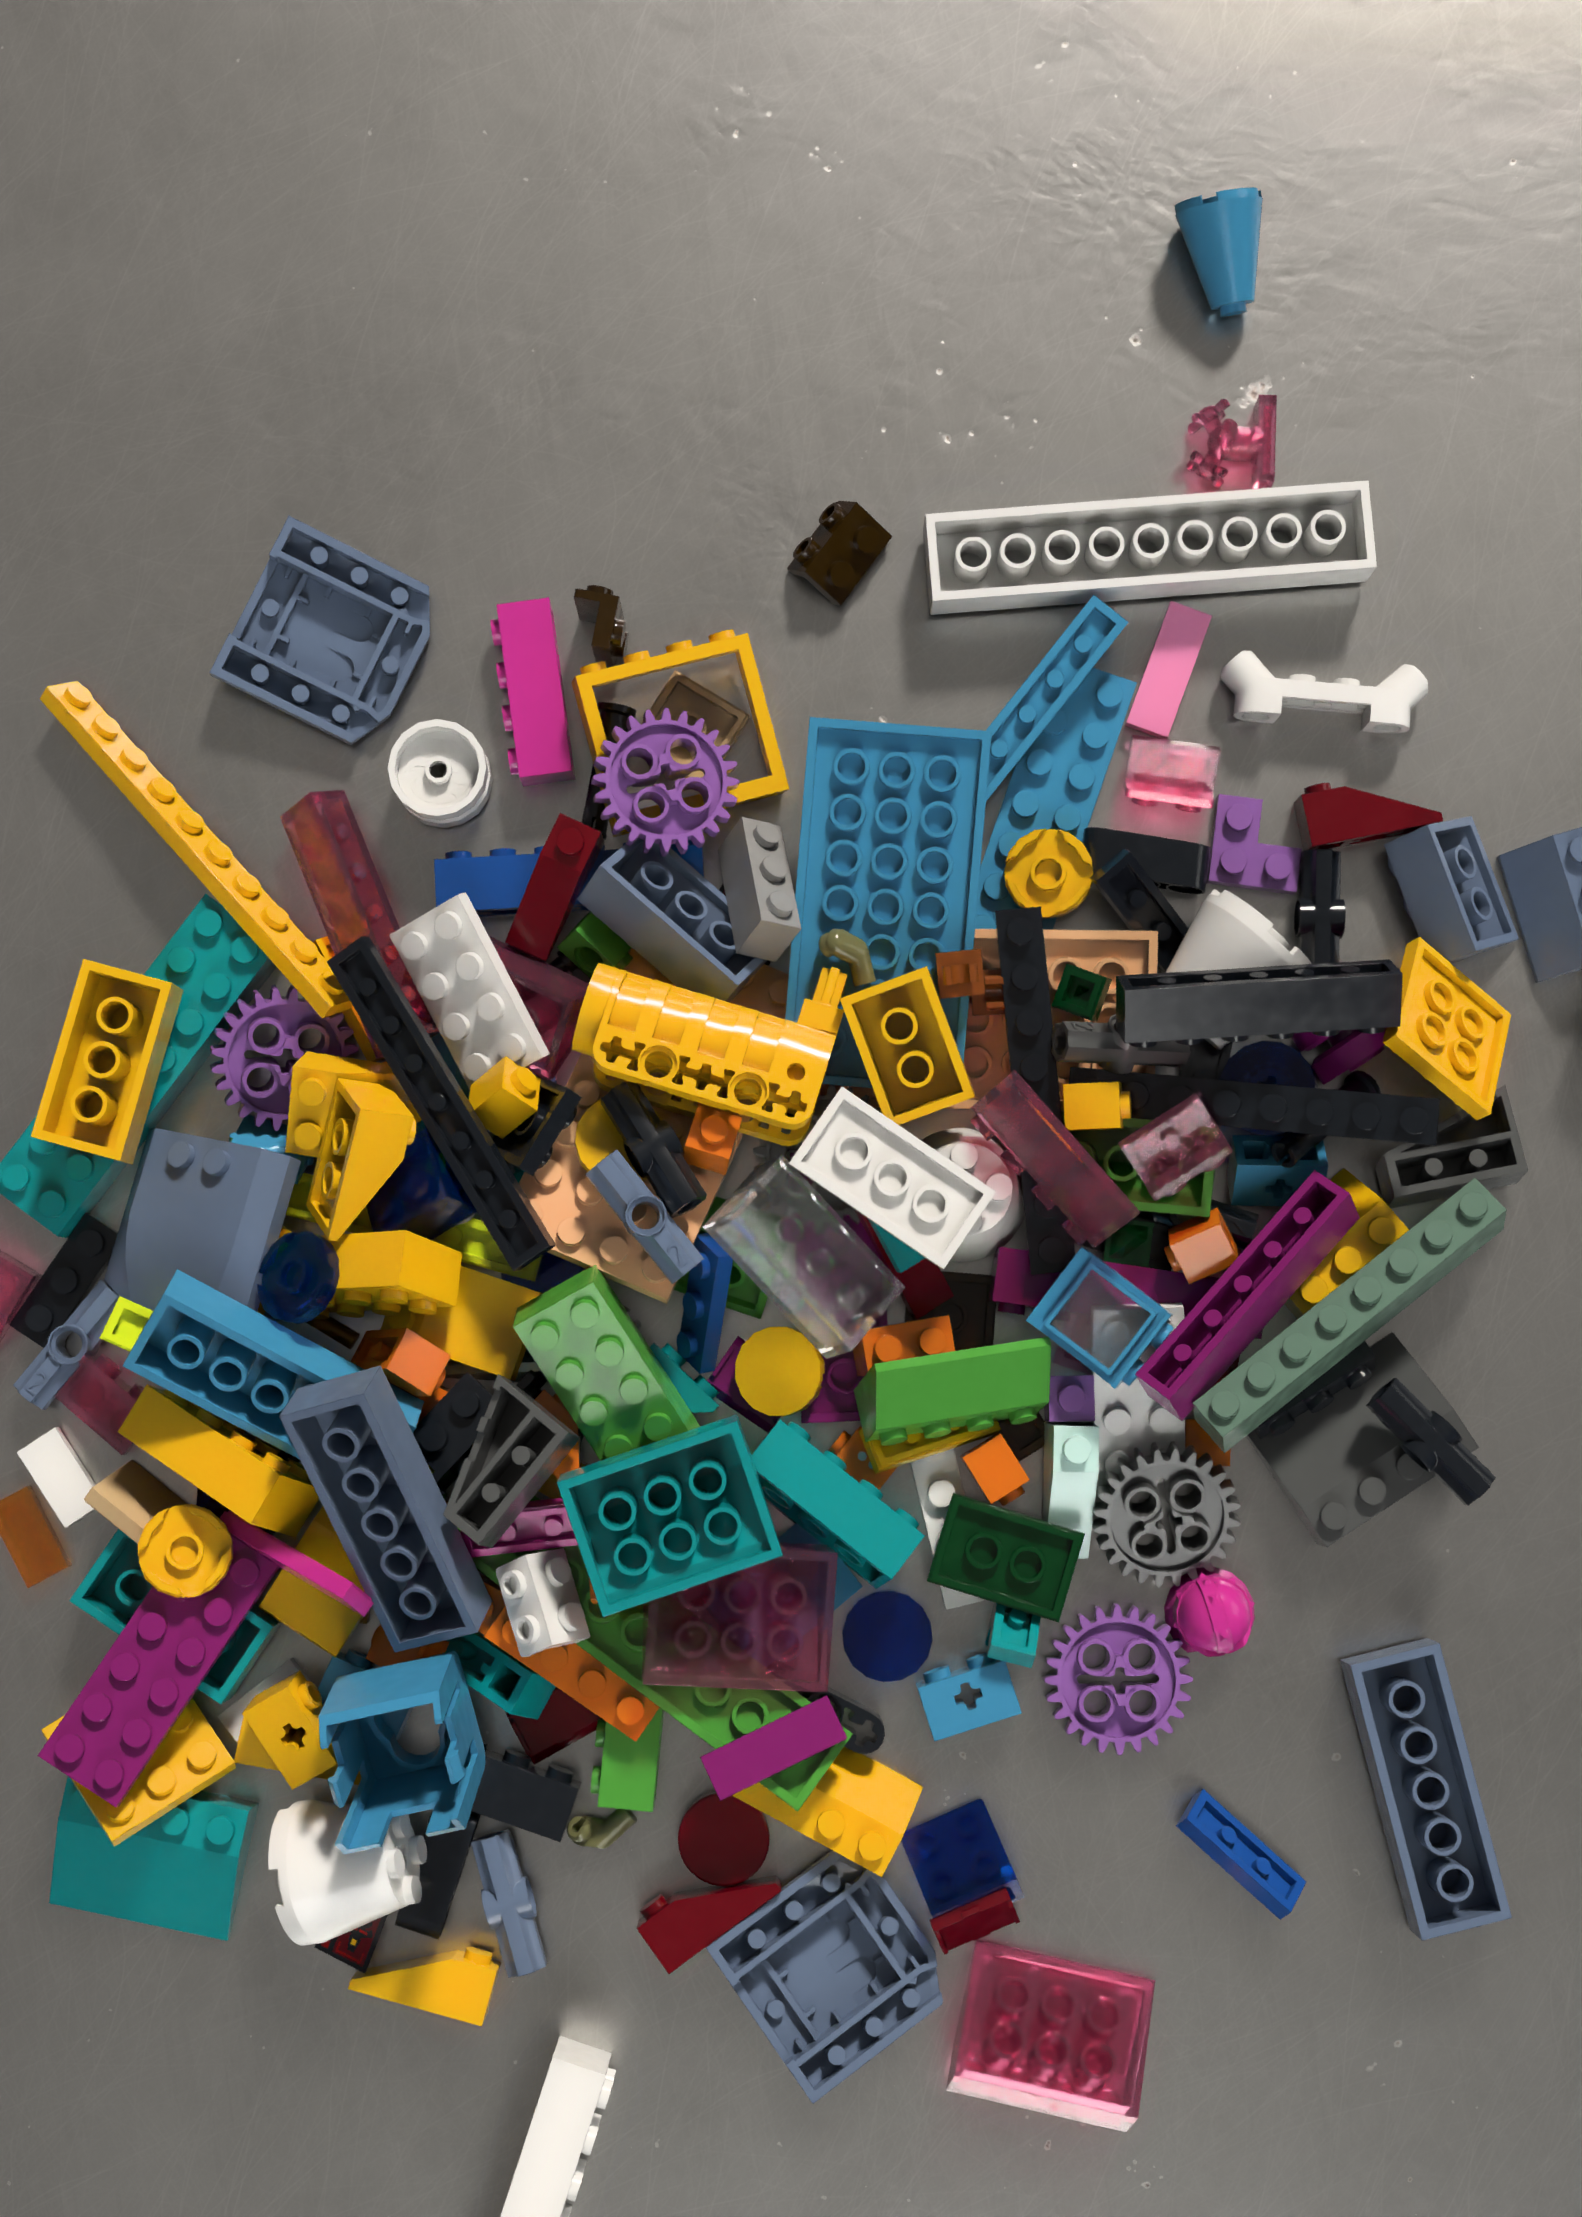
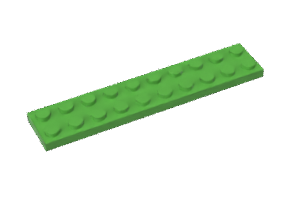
[457,1495,853,1812]

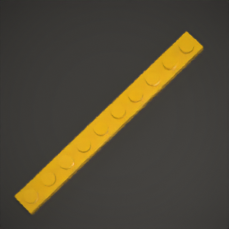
[40,681,353,1019]

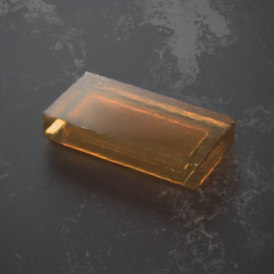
[0,1486,72,1588]

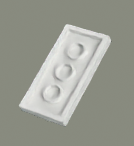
[389,892,550,1090]
[789,1087,996,1270]
[1091,1303,1185,1486]

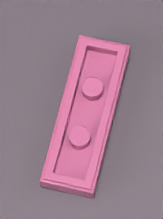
[1125,601,1212,741]

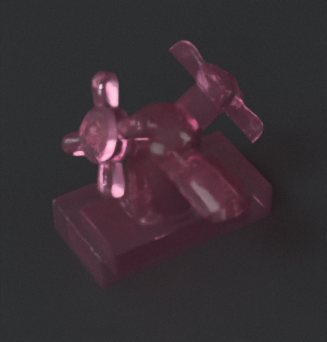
[1186,395,1277,489]

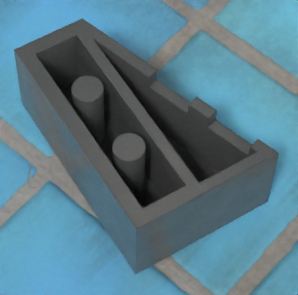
[1375,1085,1528,1208]
[443,1374,580,1548]

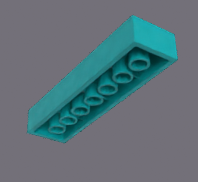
[0,894,276,1238]

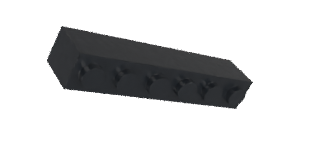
[1116,959,1403,1048]

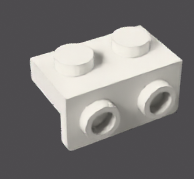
[496,1548,591,1657]

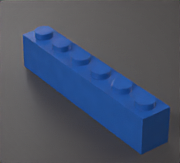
[434,840,705,917]

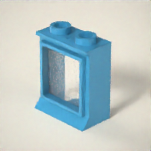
[1025,1247,1174,1389]

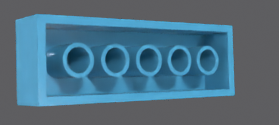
[123,1269,424,1459]

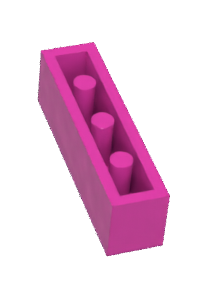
[490,597,576,787]

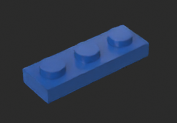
[676,1232,734,1374]
[1176,1789,1306,1920]

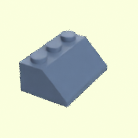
[1384,816,1519,964]
[1497,827,1582,983]

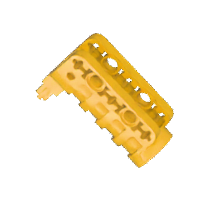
[572,963,848,1146]

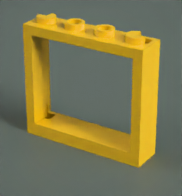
[571,629,789,837]

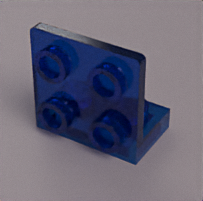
[901,1799,1025,1918]

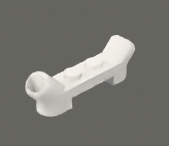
[1221,650,1428,734]

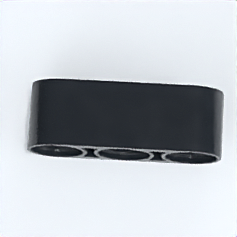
[1082,827,1211,894]
[395,1809,481,1940]

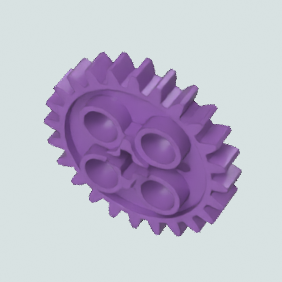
[591,708,739,856]
[210,985,358,1131]
[1043,1603,1193,1755]

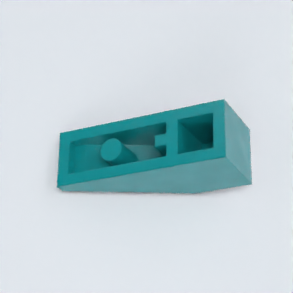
[445,1632,556,1720]

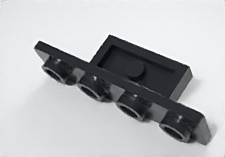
[413,1370,546,1500]

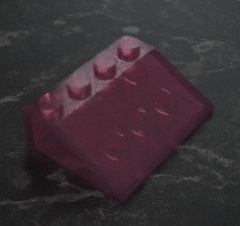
[642,1542,838,1692]
[946,1939,1155,2132]

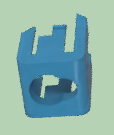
[318,1651,486,1855]

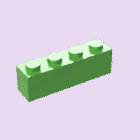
[591,1708,664,1812]

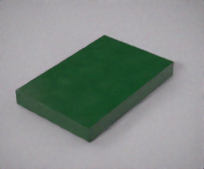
[927,1492,1085,1623]

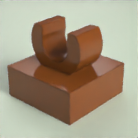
[935,949,985,999]
[971,968,1005,1016]

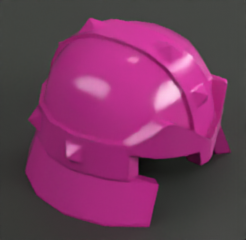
[1164,1567,1255,1657]

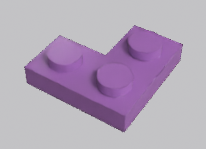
[1206,794,1302,895]

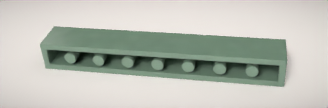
[1193,1178,1507,1453]

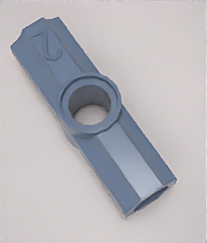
[585,1149,704,1284]
[13,1280,119,1410]
[471,1829,547,1978]

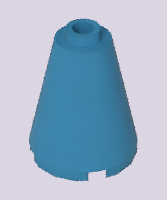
[1175,187,1263,317]

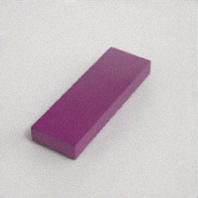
[700,1695,847,1801]

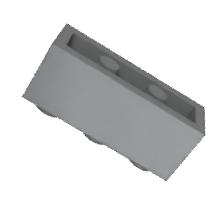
[717,817,801,962]

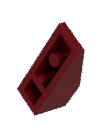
[1293,783,1443,850]
[505,813,605,962]
[636,1875,782,1974]

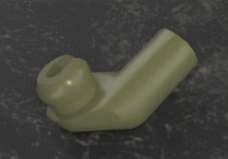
[818,929,876,987]
[567,1809,637,1849]

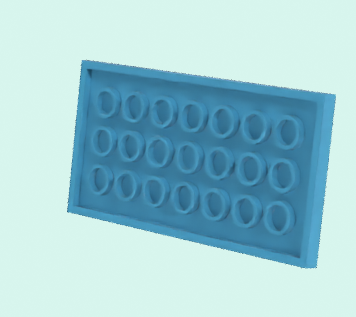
[785,717,992,1088]

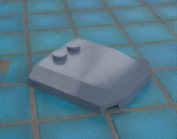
[209,516,430,746]
[104,1128,301,1312]
[705,1850,943,2104]

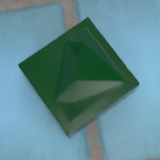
[1052,964,1112,1022]
[1102,1216,1154,1268]

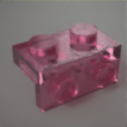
[1123,735,1221,813]
[1118,1093,1233,1201]
[54,1354,144,1455]

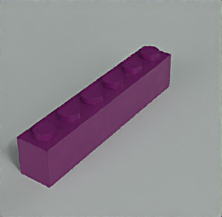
[1135,1170,1360,1421]
[988,1247,1263,1339]

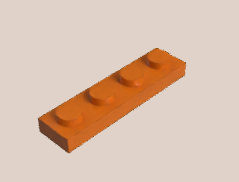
[484,1605,660,1742]

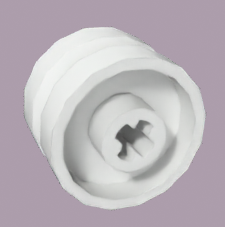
[387,719,493,828]

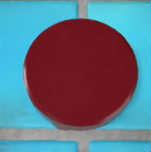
[678,1791,770,1886]

